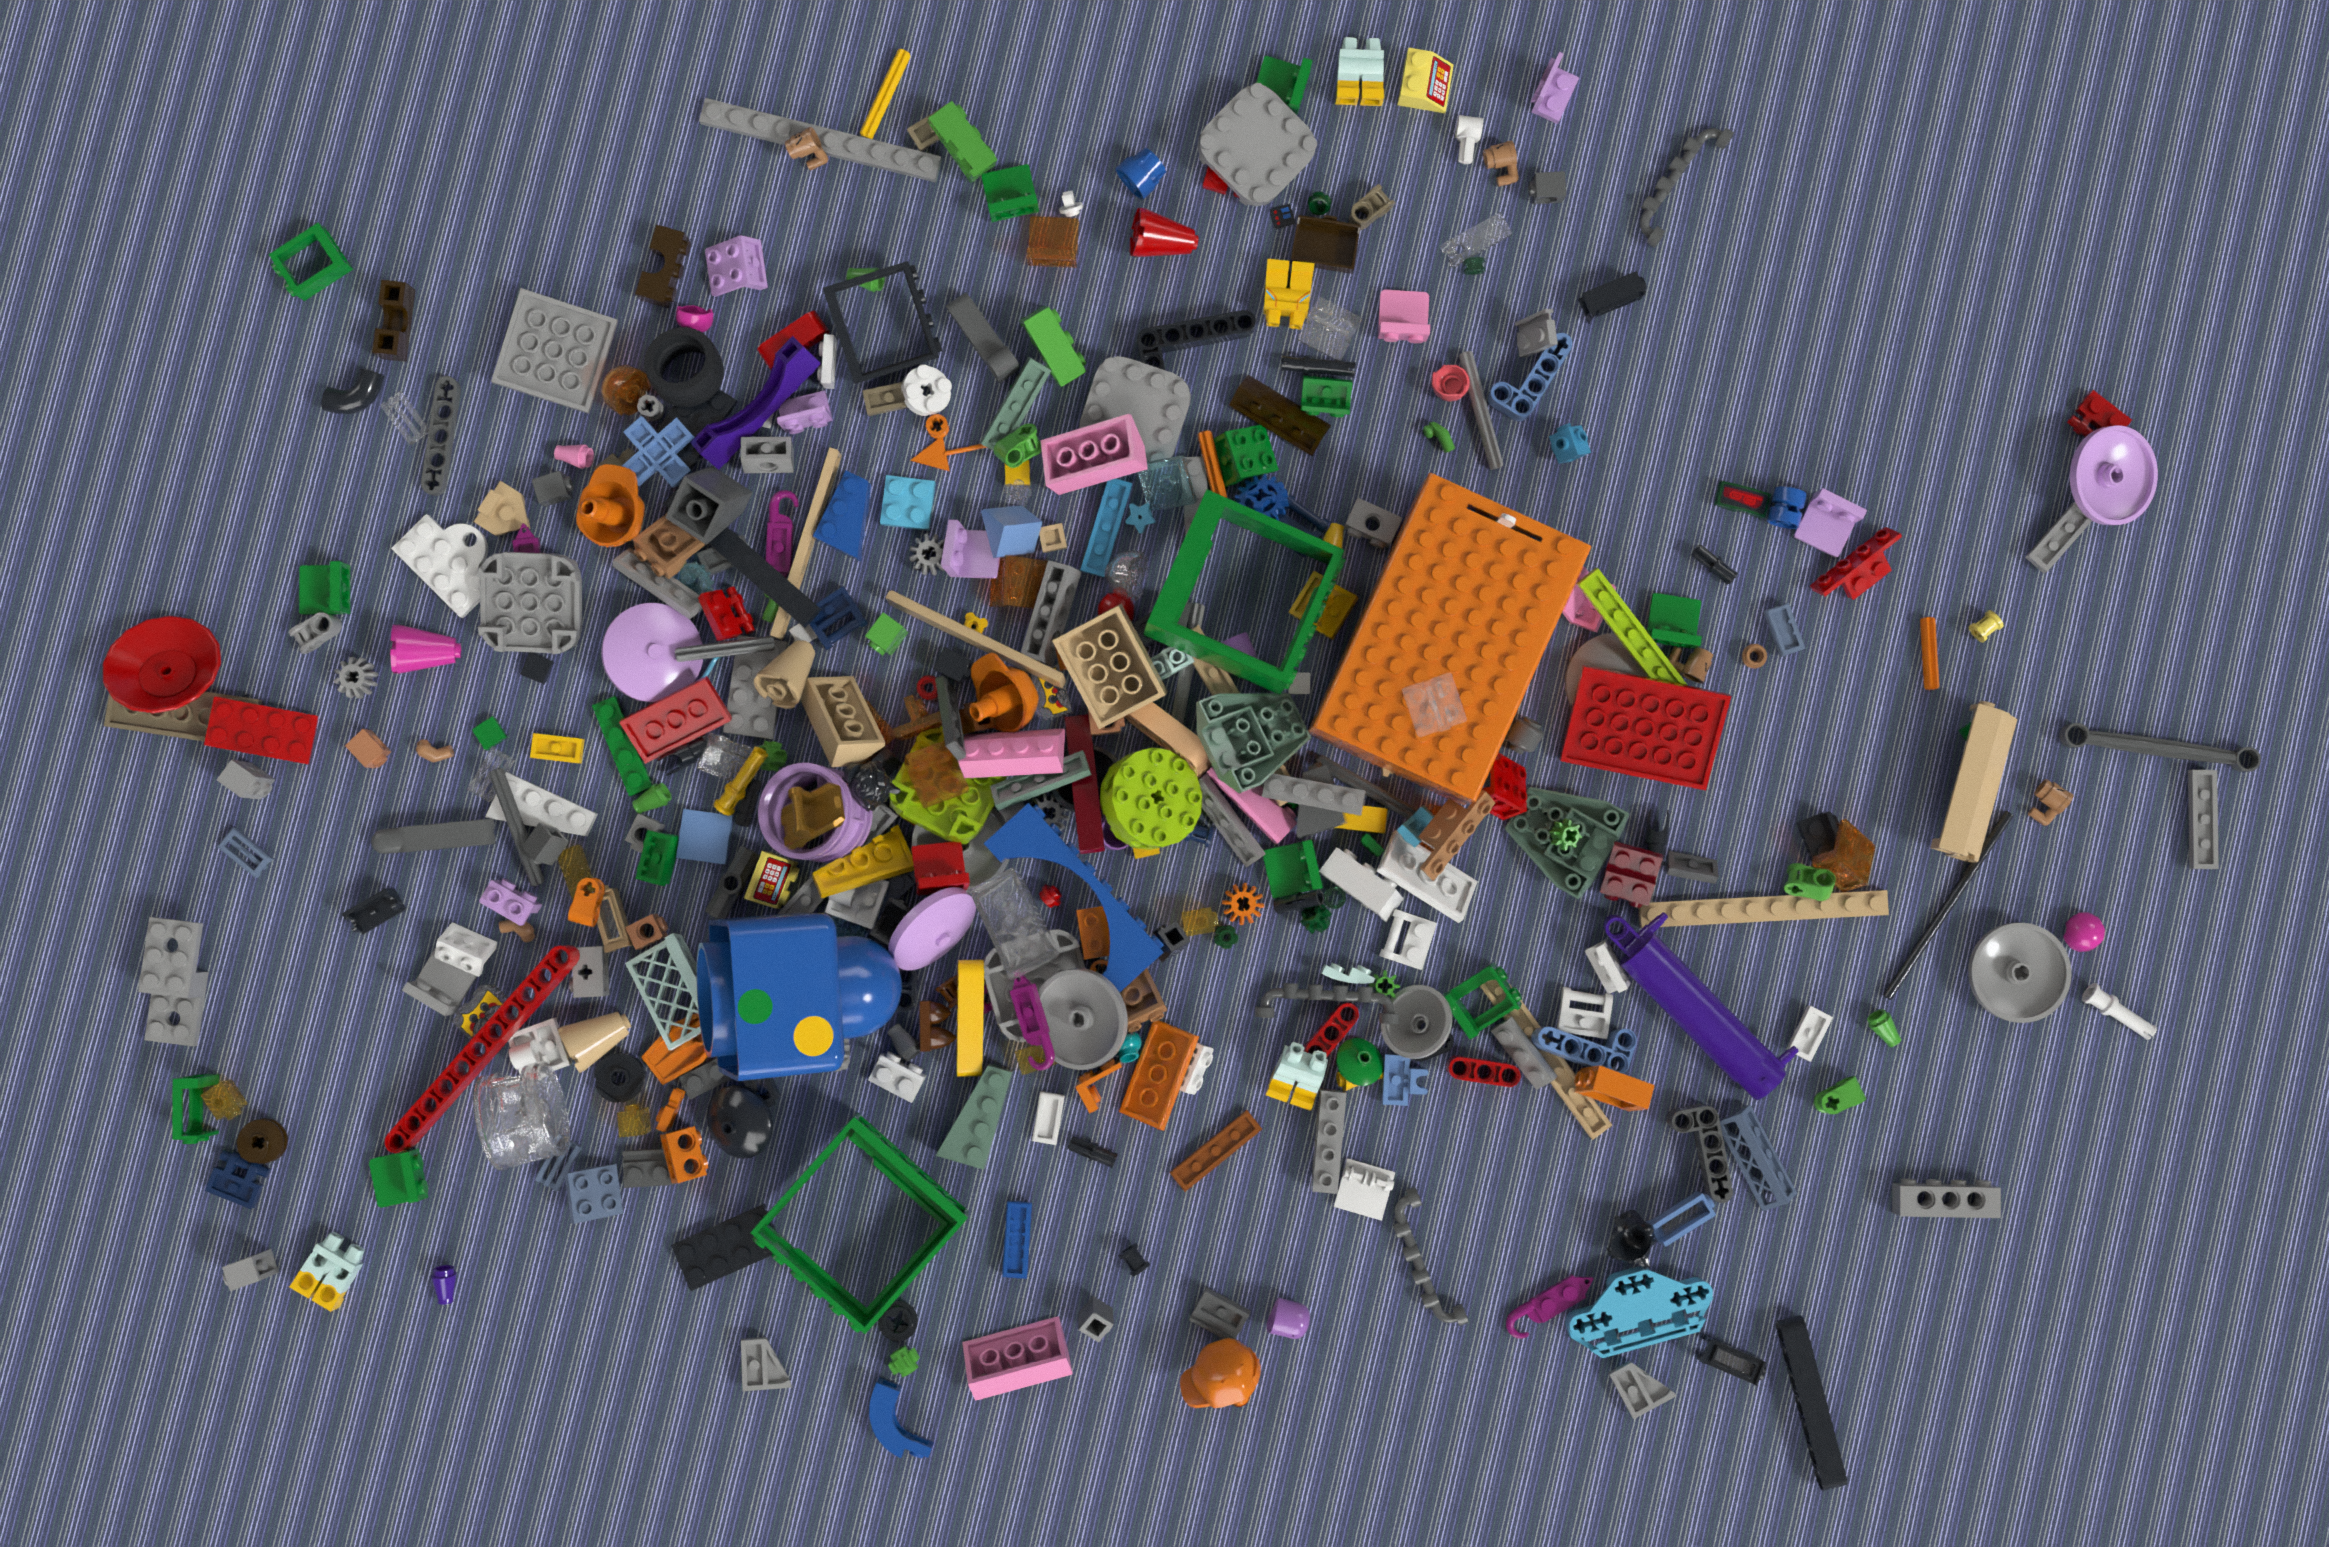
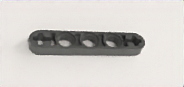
[421,376,461,496]

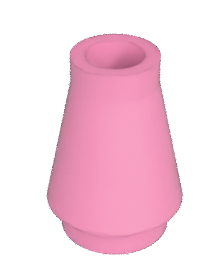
[554,445,594,469]

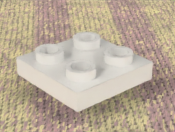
[825,880,890,929]
[508,1018,572,1082]

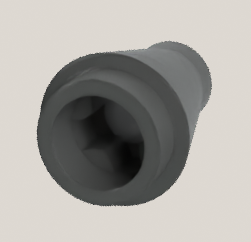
[887,1024,920,1062]

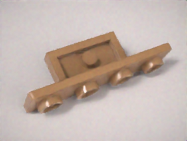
[1418,790,1495,881]

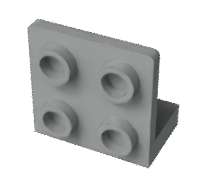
[402,948,477,1016]

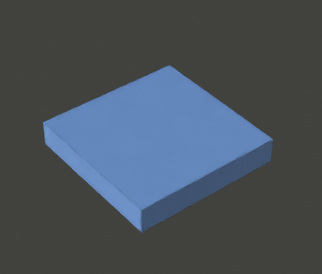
[676,809,734,865]

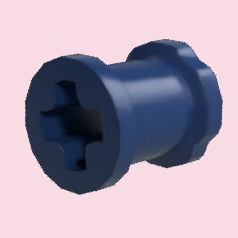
[1185,824,1215,847]

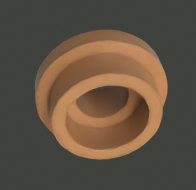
[1742,644,1767,669]

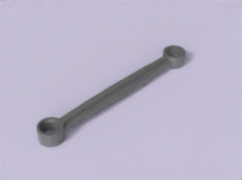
[2059,723,2261,772]

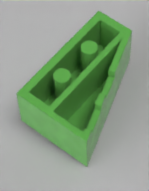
[927,101,997,183]
[1019,306,1087,387]

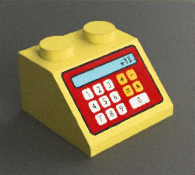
[1397,48,1454,113]
[744,851,799,909]

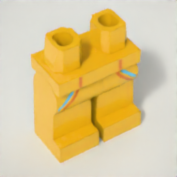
[1263,259,1315,330]

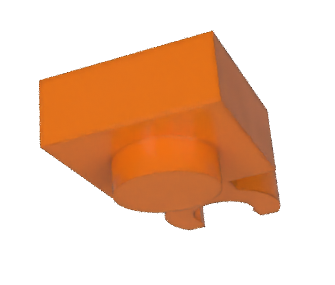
[656,1088,686,1133]

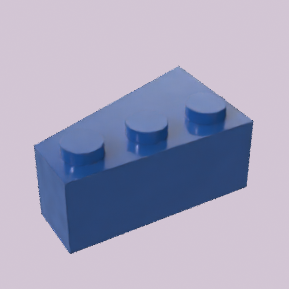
[813,470,872,562]

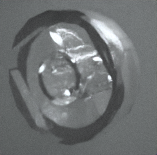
[1105,550,1148,601]

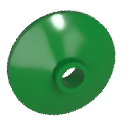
[1336,1038,1383,1086]

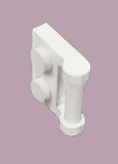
[1379,909,1437,970]
[1557,987,1613,1039]

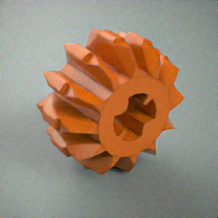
[1222,883,1264,925]

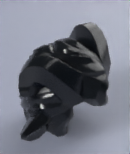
[842,761,901,812]
[1606,1210,1656,1268]

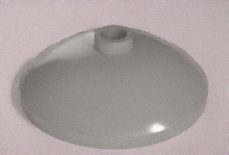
[1381,985,1452,1059]

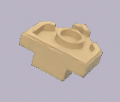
[474,481,531,536]

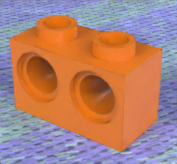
[660,1126,708,1184]

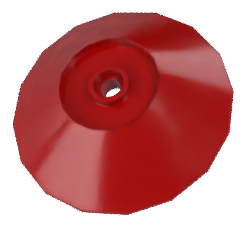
[102,616,221,714]

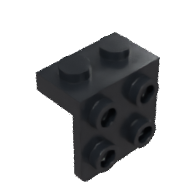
[868,897,911,949]

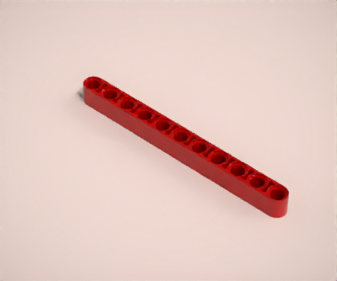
[384,945,580,1153]

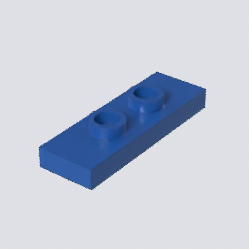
[1002,1200,1032,1279]

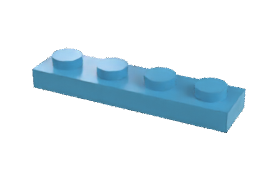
[1081,479,1132,578]

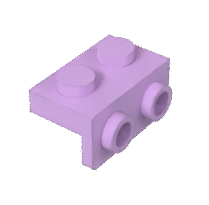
[479,878,542,926]

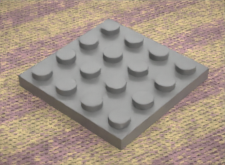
[491,288,618,414]

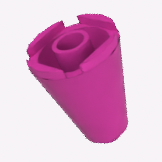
[390,624,461,674]

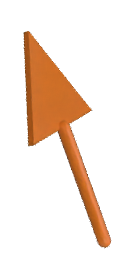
[910,438,987,472]

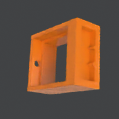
[1574,1065,1655,1112]

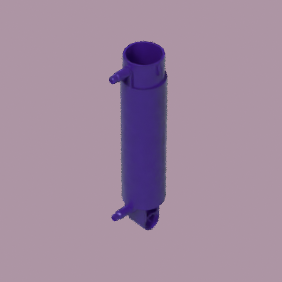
[1603,912,1799,1101]

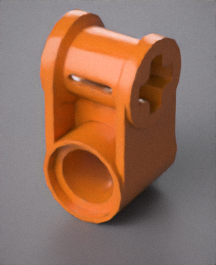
[568,878,605,927]

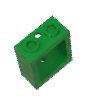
[268,222,353,301]

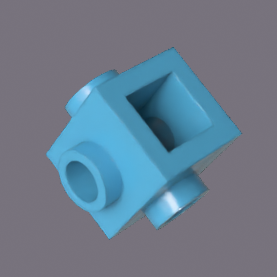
[1549,423,1591,464]

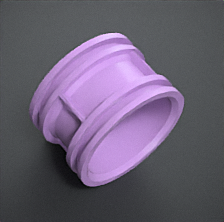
[758,763,873,863]

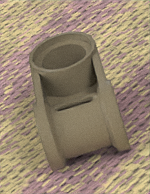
[1348,184,1396,230]

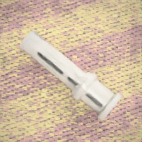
[2082,983,2157,1040]

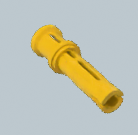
[713,747,768,816]

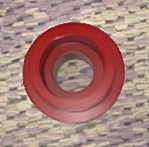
[917,675,938,700]
[1039,884,1062,908]

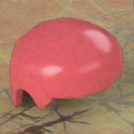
[1432,365,1470,402]

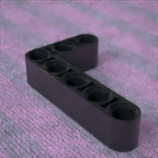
[1137,310,1256,370]

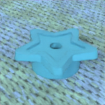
[1126,503,1156,534]

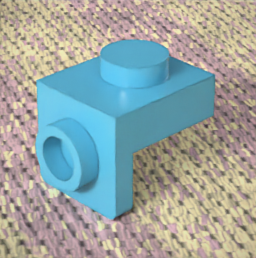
[1397,805,1435,848]

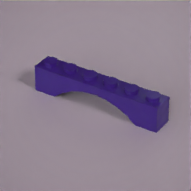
[690,336,821,470]

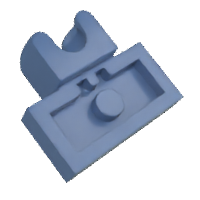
[1382,1054,1429,1106]

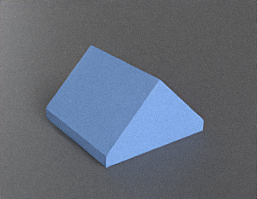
[981,505,1042,558]

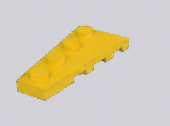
[812,825,914,898]

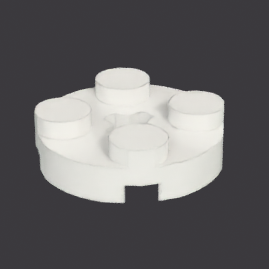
[901,365,952,416]

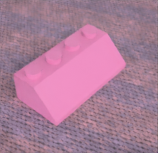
[1041,414,1148,495]
[958,729,1065,778]
[1206,766,1297,844]
[962,1316,1072,1401]

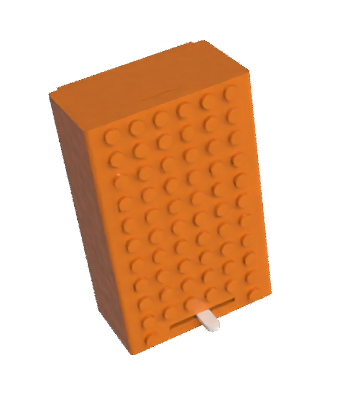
[1308,473,1591,805]

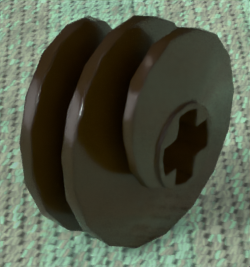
[237,1118,288,1164]

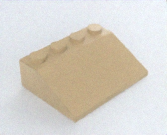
[1052,603,1168,729]

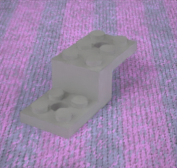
[138,917,209,1046]

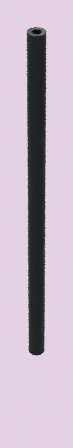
[1883,811,2014,1000]

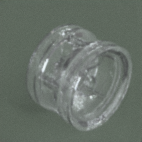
[473,1061,570,1171]

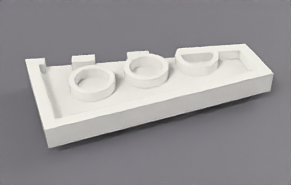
[485,772,598,836]

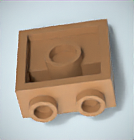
[633,513,705,580]
[1120,968,1168,1033]

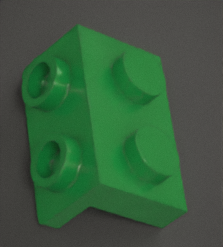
[1301,376,1353,417]

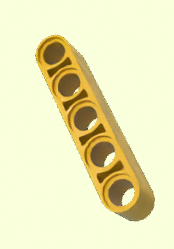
[956,960,984,1077]

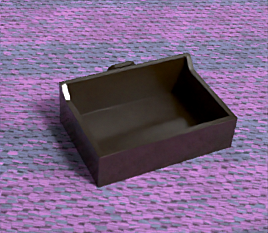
[1290,215,1361,274]

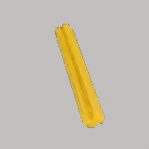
[860,49,910,139]

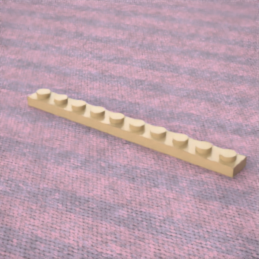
[1638,890,1889,928]

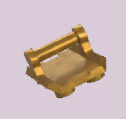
[781,782,845,850]

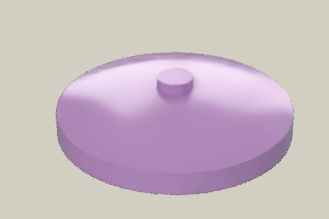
[2070,426,2158,525]
[601,603,703,702]
[888,887,976,970]

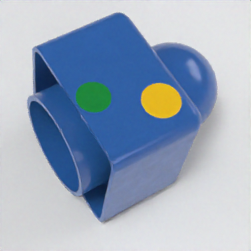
[696,913,902,1081]

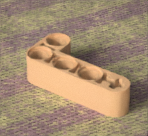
[1125,702,1212,780]

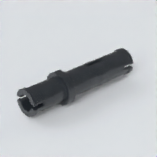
[1281,355,1356,378]

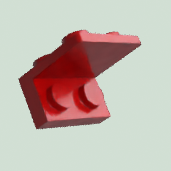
[1482,752,1527,820]
[911,841,970,896]

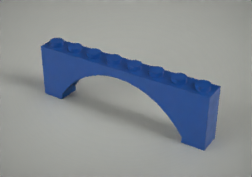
[984,803,1164,993]

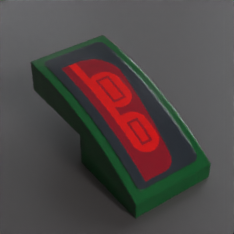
[1714,481,1771,518]

